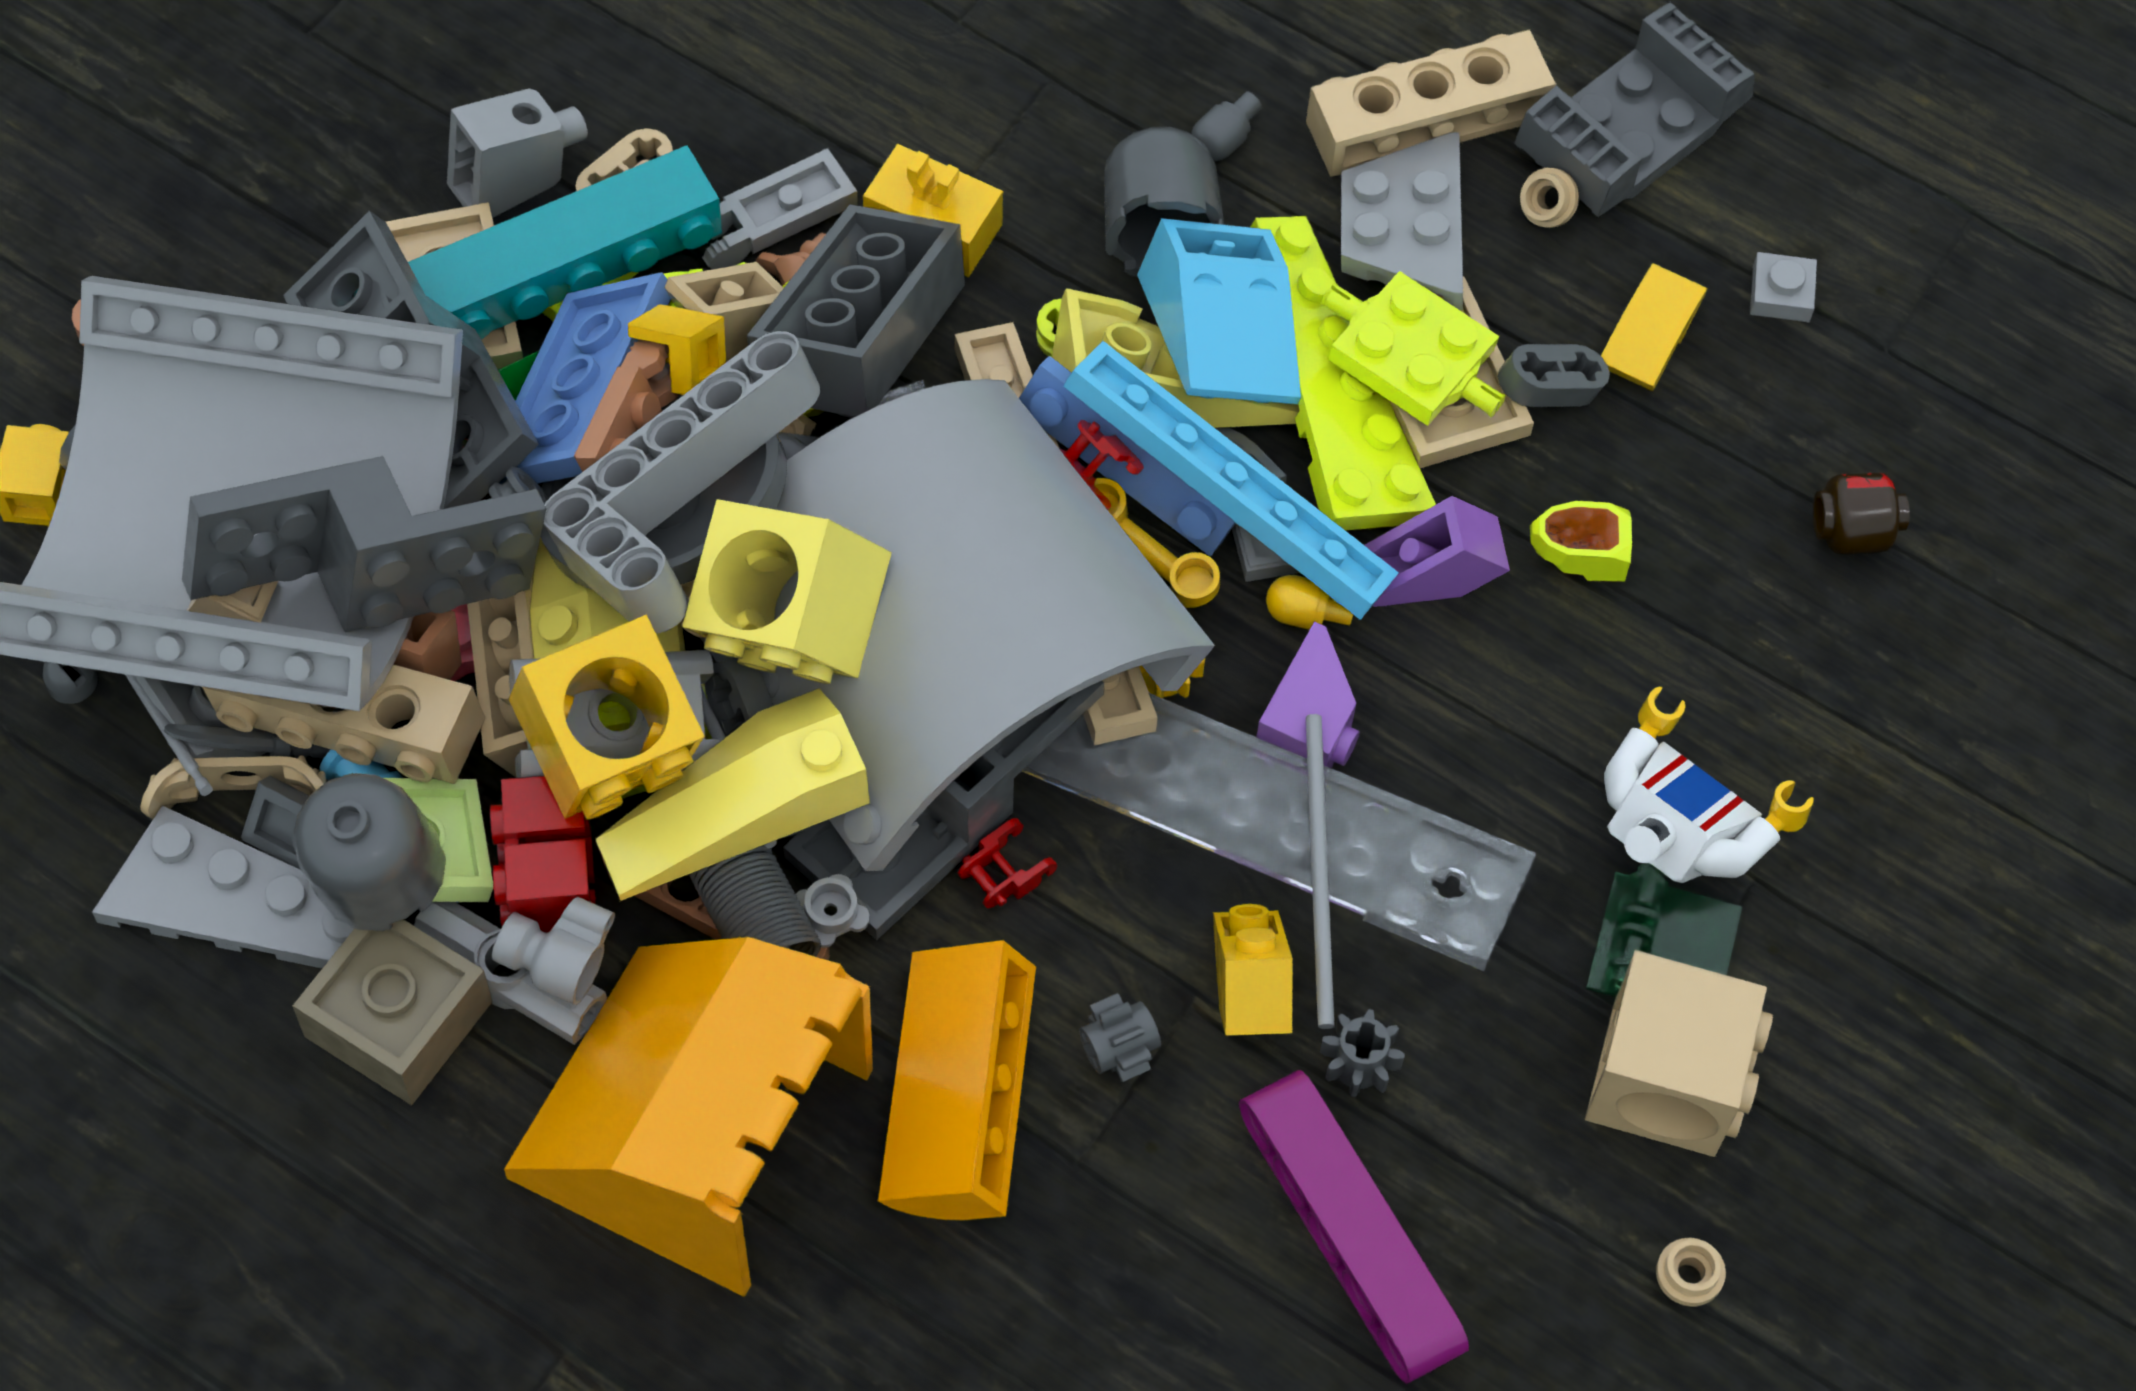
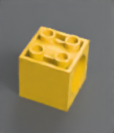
[509,614,705,820]

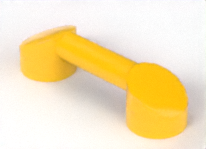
[1094,478,1220,608]

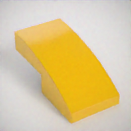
[1601,264,1707,391]

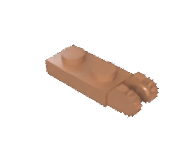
[574,339,679,472]

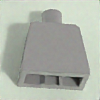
[447,88,588,218]

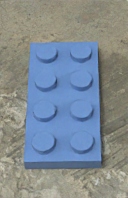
[499,272,671,484]

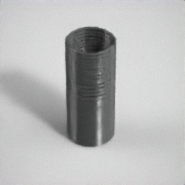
[688,845,822,957]

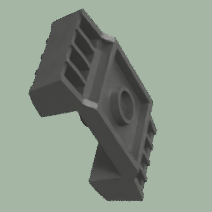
[1514,2,1755,217]

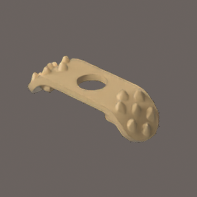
[140,755,326,820]

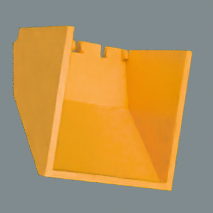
[504,937,873,1297]

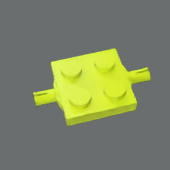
[1321,271,1506,426]

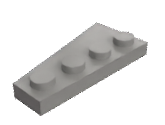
[92,806,354,968]

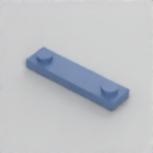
[1019,356,1235,557]

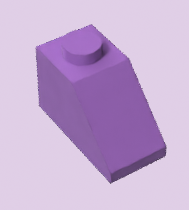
[1364,496,1510,607]
[1254,621,1360,780]

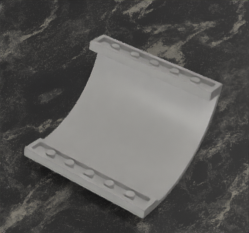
[0,276,463,711]
[699,379,1215,871]

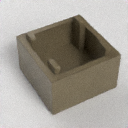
[293,920,492,1105]

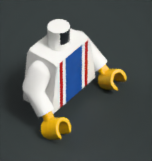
[1604,687,1814,883]

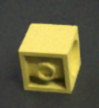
[682,499,892,684]

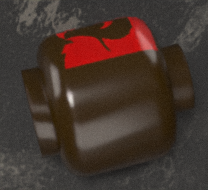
[1813,473,1910,554]

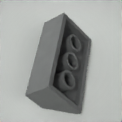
[747,204,965,418]

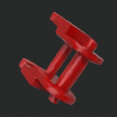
[1060,420,1144,510]
[958,818,1058,908]

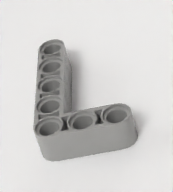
[543,331,820,634]

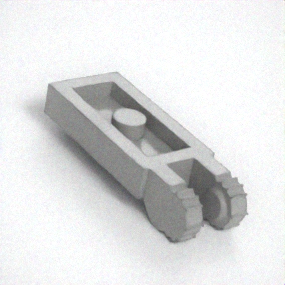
[702,148,858,270]

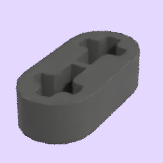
[1497,344,1610,407]

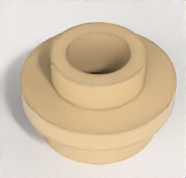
[1520,168,1579,228]
[1656,1238,1726,1306]

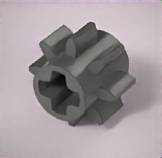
[1079,993,1161,1082]
[1320,1009,1405,1097]

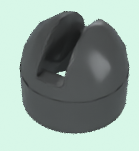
[42,662,98,704]

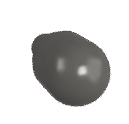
[1191,92,1262,162]

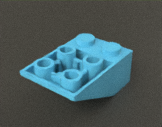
[1137,218,1301,404]

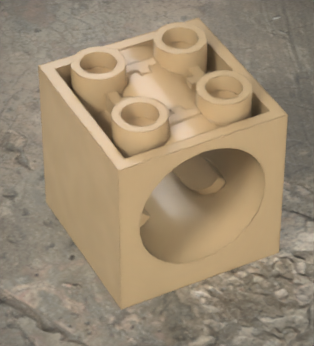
[1585,950,1773,1157]

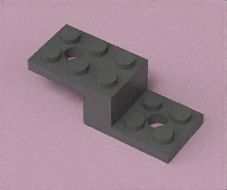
[283,211,539,509]
[182,456,546,632]
[783,681,1104,940]

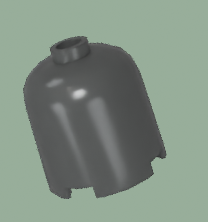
[1104,127,1224,277]
[293,773,446,931]

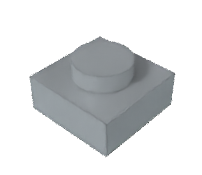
[1750,252,1817,322]

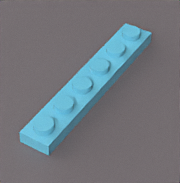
[1063,341,1399,620]

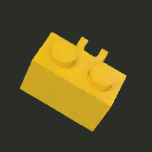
[863,144,1003,277]

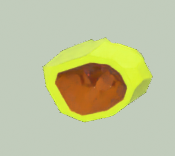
[1530,501,1632,581]

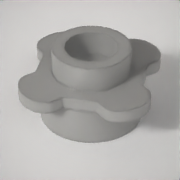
[795,874,870,948]

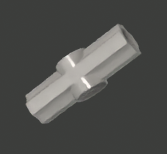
[414,902,607,1045]

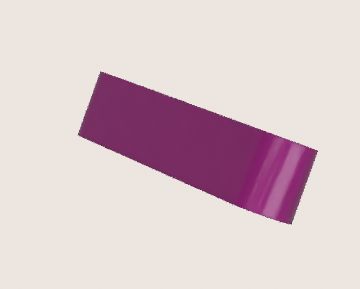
[1239,1070,1469,1384]

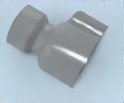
[492,896,615,1005]

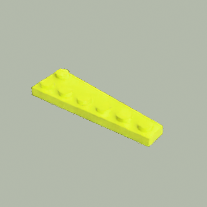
[1250,216,1436,530]

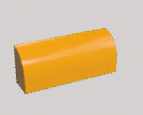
[878,940,1036,1220]

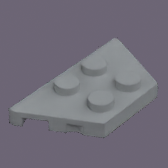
[1341,132,1463,310]

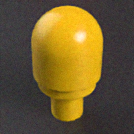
[1266,575,1353,630]

